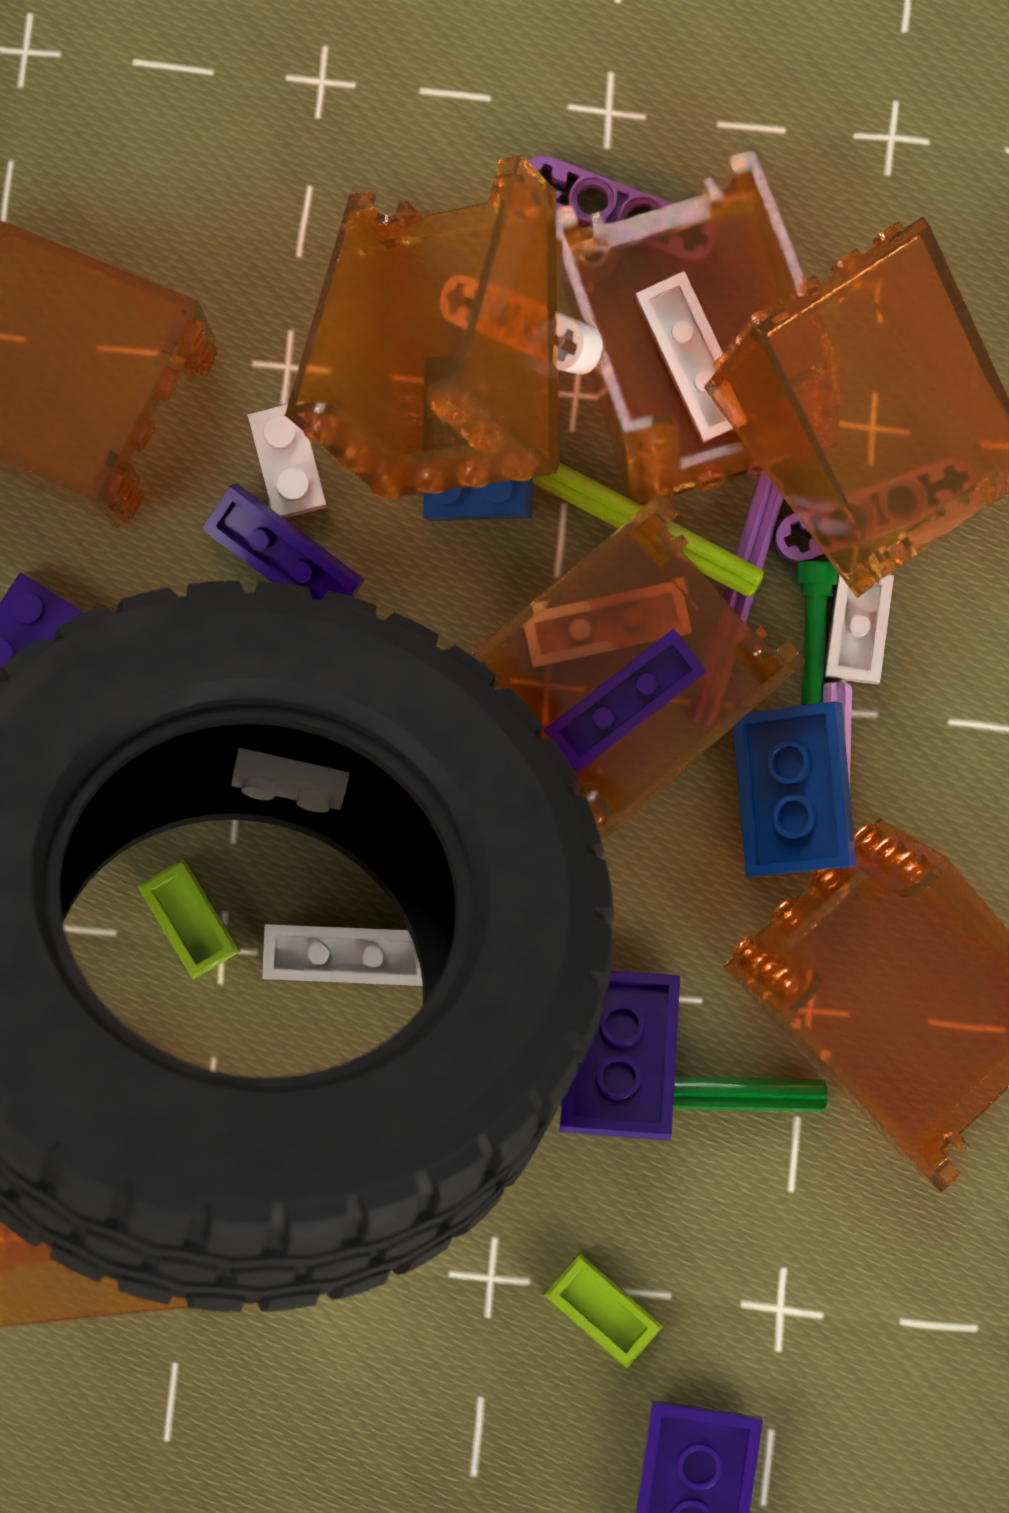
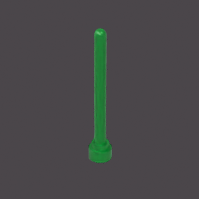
[796,561,840,706]

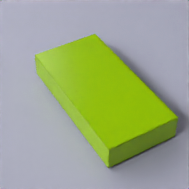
[137,858,241,980]
[544,1252,663,1368]

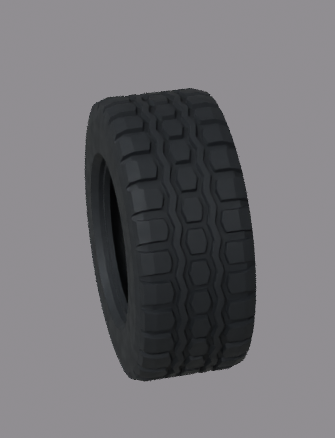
[0,581,614,1312]

